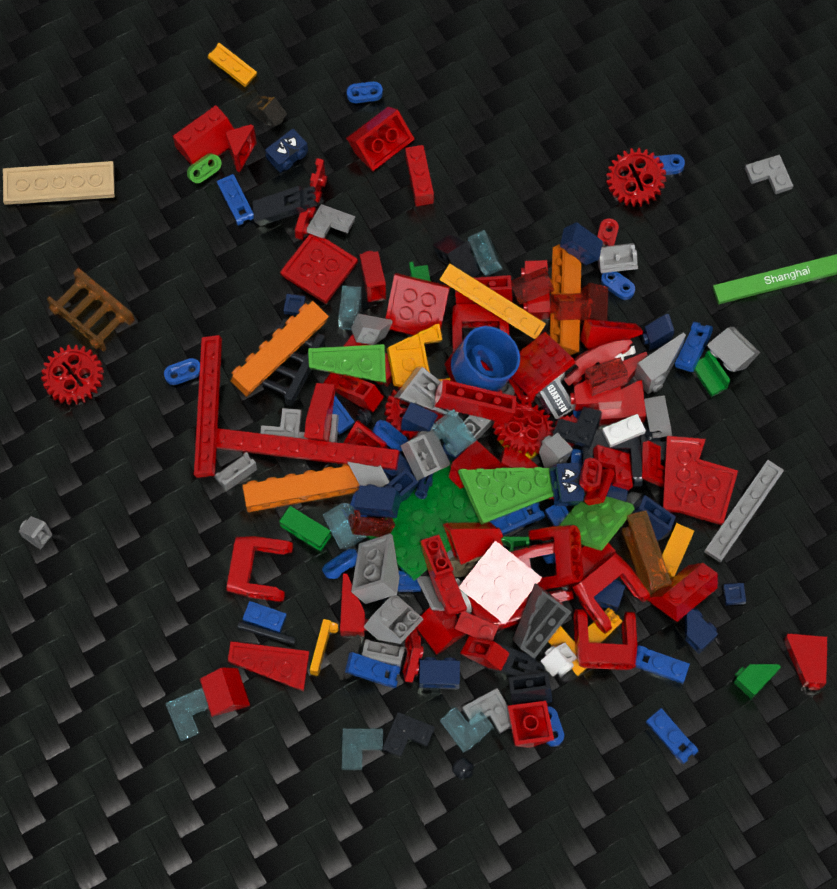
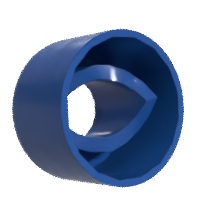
[451,326,520,392]

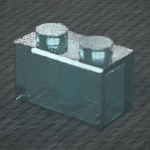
[468,230,503,277]
[338,285,362,330]
[433,409,477,456]
[323,503,366,549]

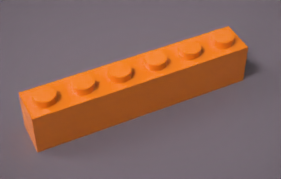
[550,244,581,355]
[231,301,329,397]
[243,464,360,512]

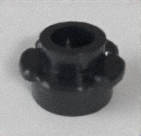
[356,409,372,426]

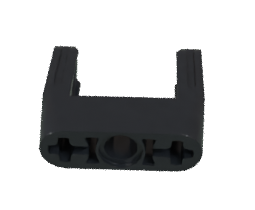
[581,430,642,487]

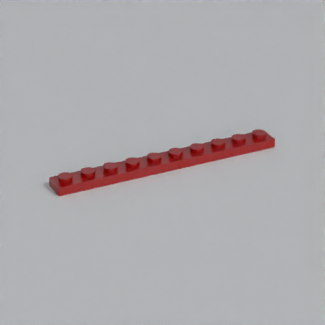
[216,428,400,471]

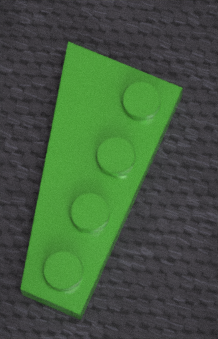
[308,344,386,383]

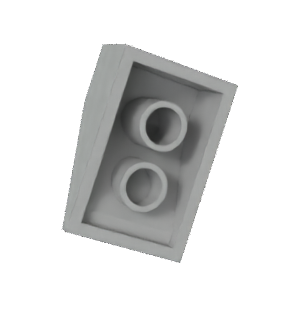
[634,332,686,394]
[351,534,399,604]

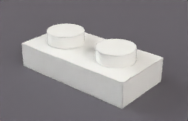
[602,414,646,447]

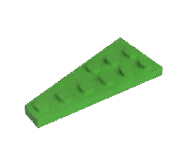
[458,467,553,525]

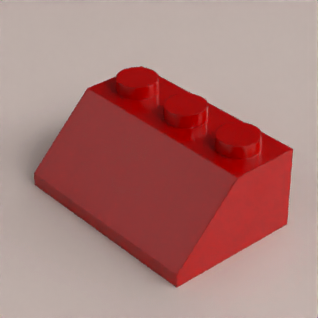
[173,105,234,171]
[346,107,414,171]
[648,563,718,622]

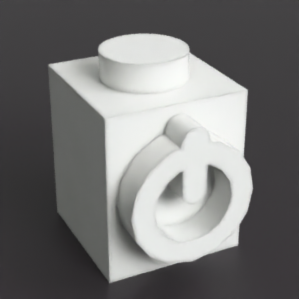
[541,643,577,677]

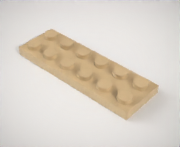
[3,161,115,205]

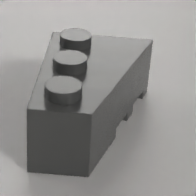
[513,583,571,659]

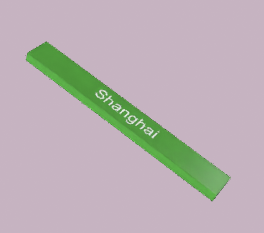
[713,254,837,304]

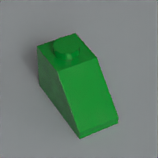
[734,664,781,699]

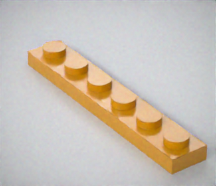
[440,263,546,339]

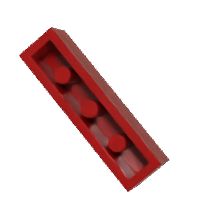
[434,379,517,424]

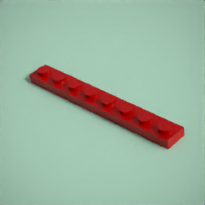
[194,335,222,478]

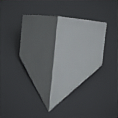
[348,462,390,487]

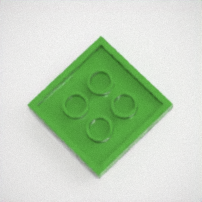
[559,493,635,551]

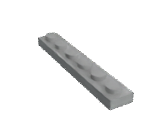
[704,460,784,563]

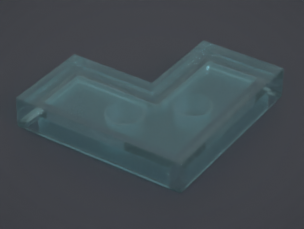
[166,688,208,741]
[440,708,494,753]
[342,729,383,770]

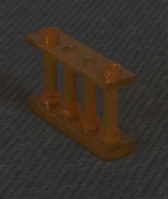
[47,268,135,352]
[622,510,672,602]

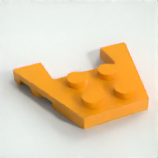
[387,324,451,387]

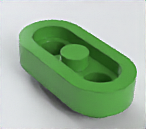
[187,153,221,183]

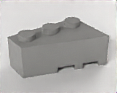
[394,367,459,418]

